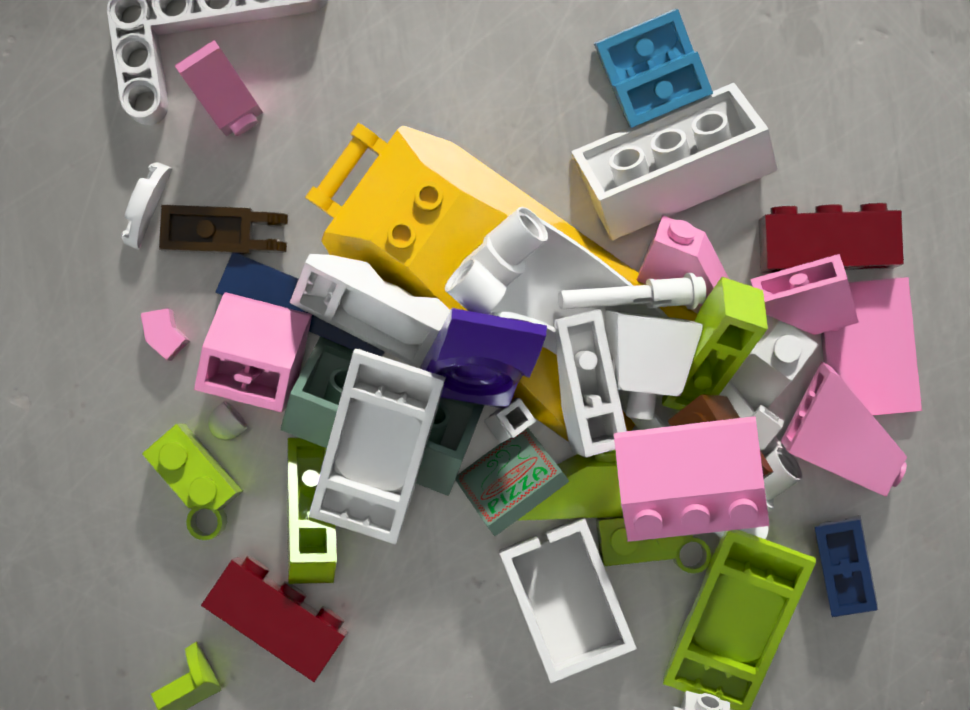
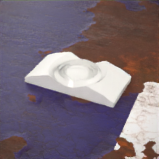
[290,254,451,368]
[309,348,446,544]

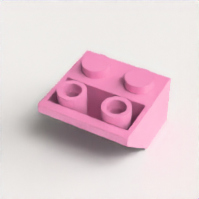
[194,292,312,413]

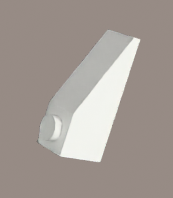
[554,309,627,457]

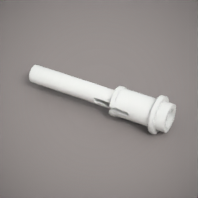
[558,273,706,309]

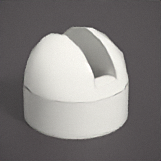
[208,401,248,440]

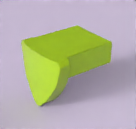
[151,642,221,710]

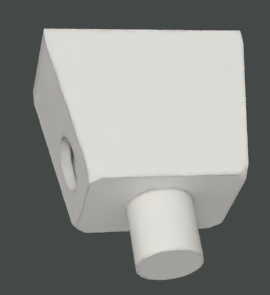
[605,310,703,420]

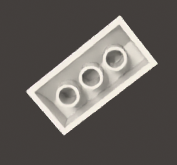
[571,82,778,241]

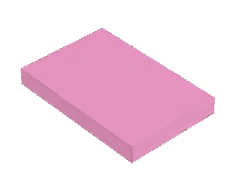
[821,277,922,415]

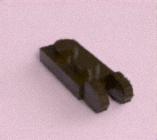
[159,205,288,255]

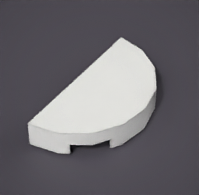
[121,162,172,250]

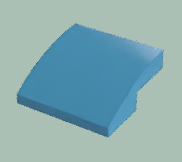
[594,9,713,128]

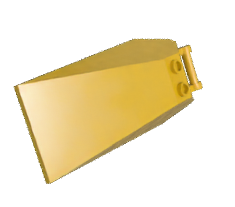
[305,123,697,442]

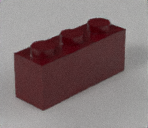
[759,203,904,273]
[201,556,348,682]

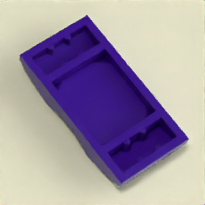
[419,308,547,408]

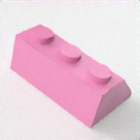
[614,416,769,542]

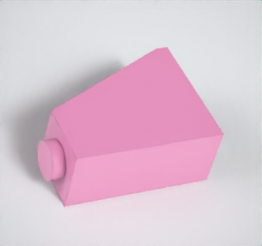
[781,361,907,497]

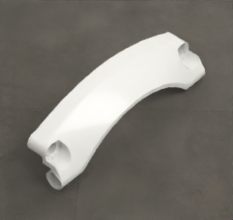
[445,207,803,539]

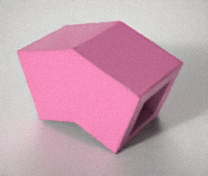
[141,308,190,361]

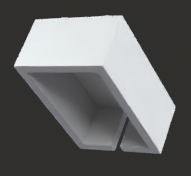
[499,518,637,683]

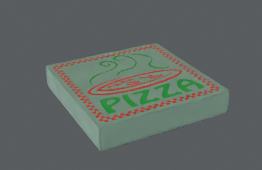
[455,428,569,536]

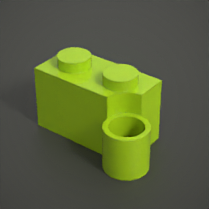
[142,424,243,540]
[596,517,711,574]

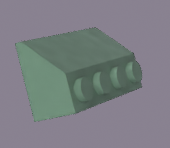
[280,337,484,496]

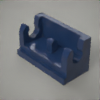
[815,515,878,617]

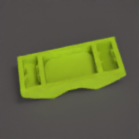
[663,530,816,710]

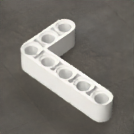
[107,0,328,125]

